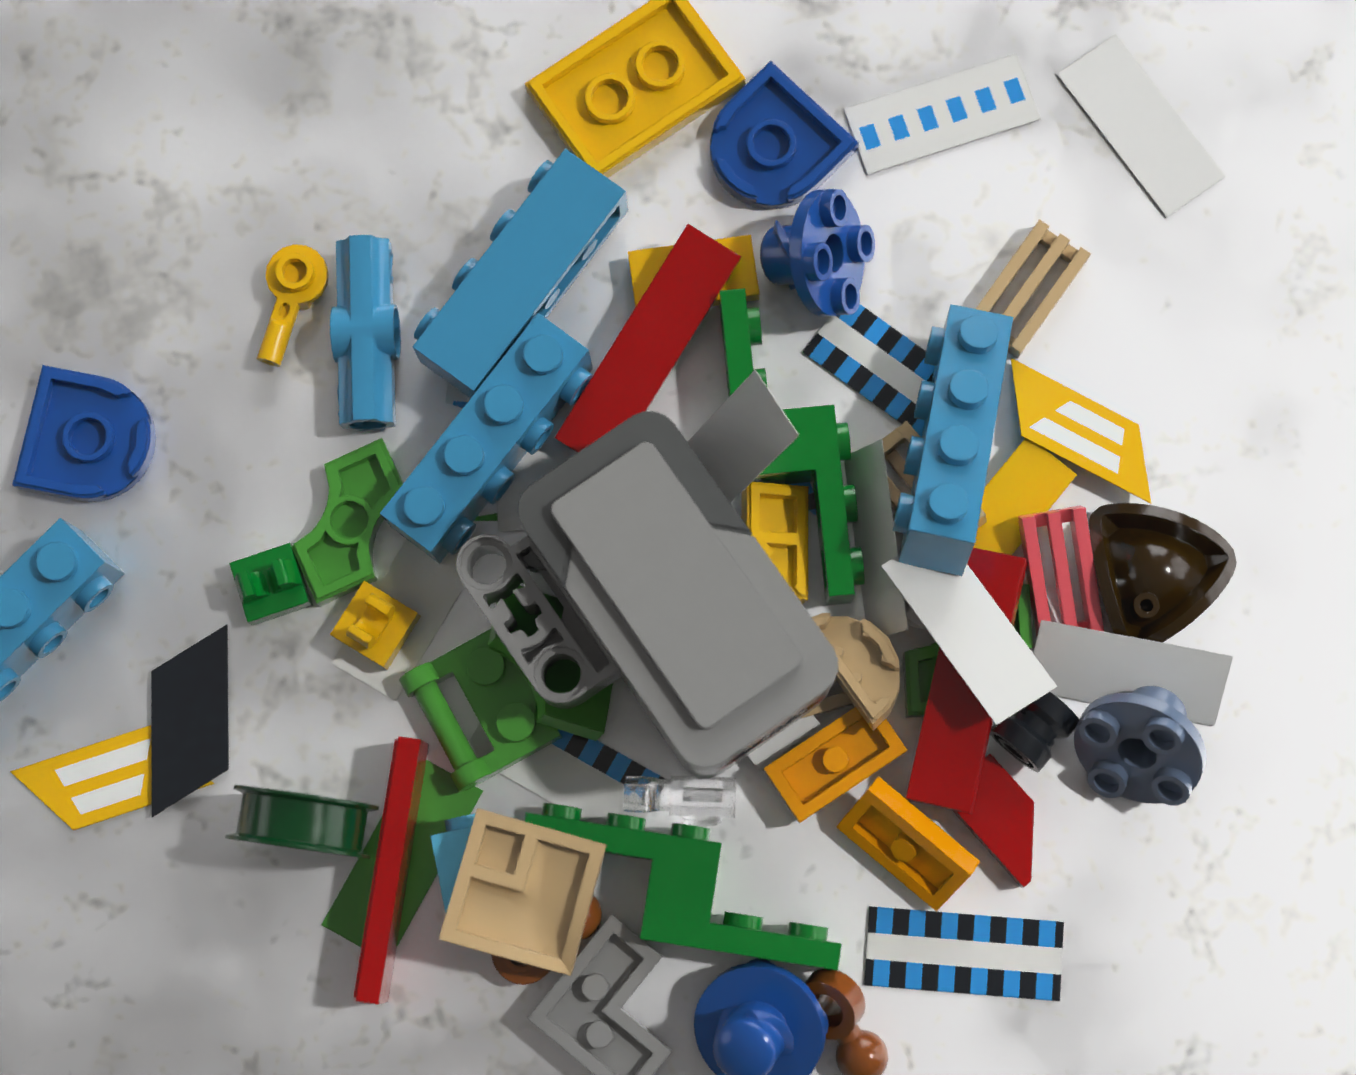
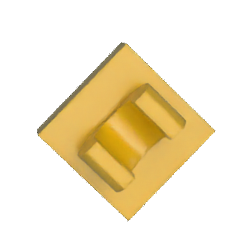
[330,581,421,670]

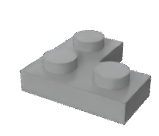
[527,914,672,1075]

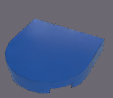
[710,61,859,209]
[12,365,156,502]

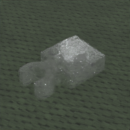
[623,775,736,826]

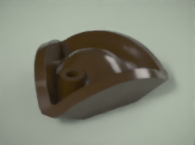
[1089,503,1237,643]

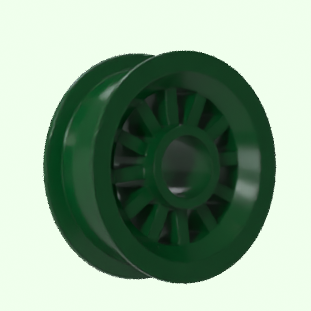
[225,785,379,859]

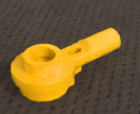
[256,244,329,367]

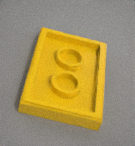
[525,0,746,178]

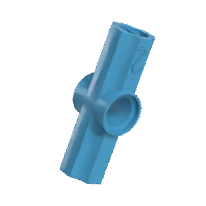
[330,235,401,431]

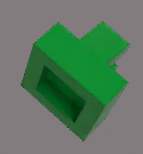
[229,543,313,626]

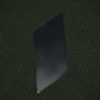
[151,624,229,817]

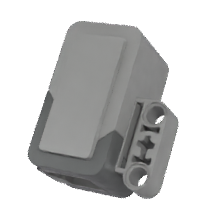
[456,411,838,778]

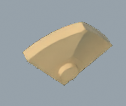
[439,808,607,976]

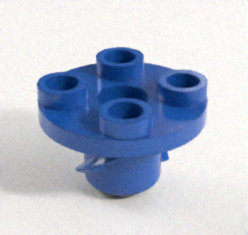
[760,189,875,317]
[694,958,829,1075]

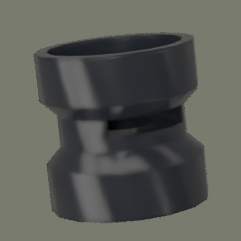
[990,692,1079,773]

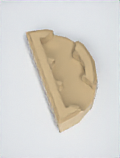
[812,613,900,731]

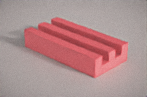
[1017,506,1104,639]

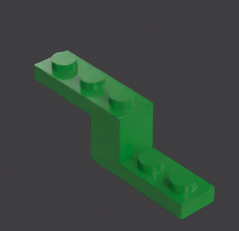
[719,288,865,605]
[525,803,842,970]

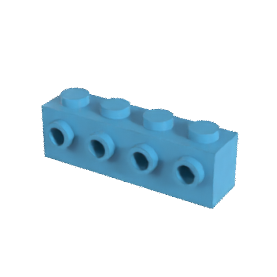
[413,148,628,398]
[893,304,1013,576]
[380,313,593,564]
[0,518,125,702]

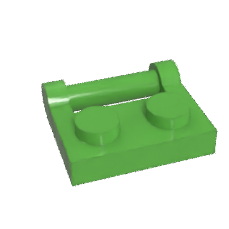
[399,629,562,793]

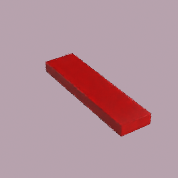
[555,224,741,453]
[906,548,1028,814]
[353,736,429,1004]

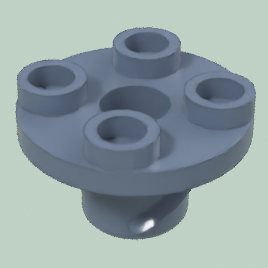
[1074,686,1207,806]

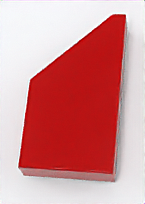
[952,753,1034,888]

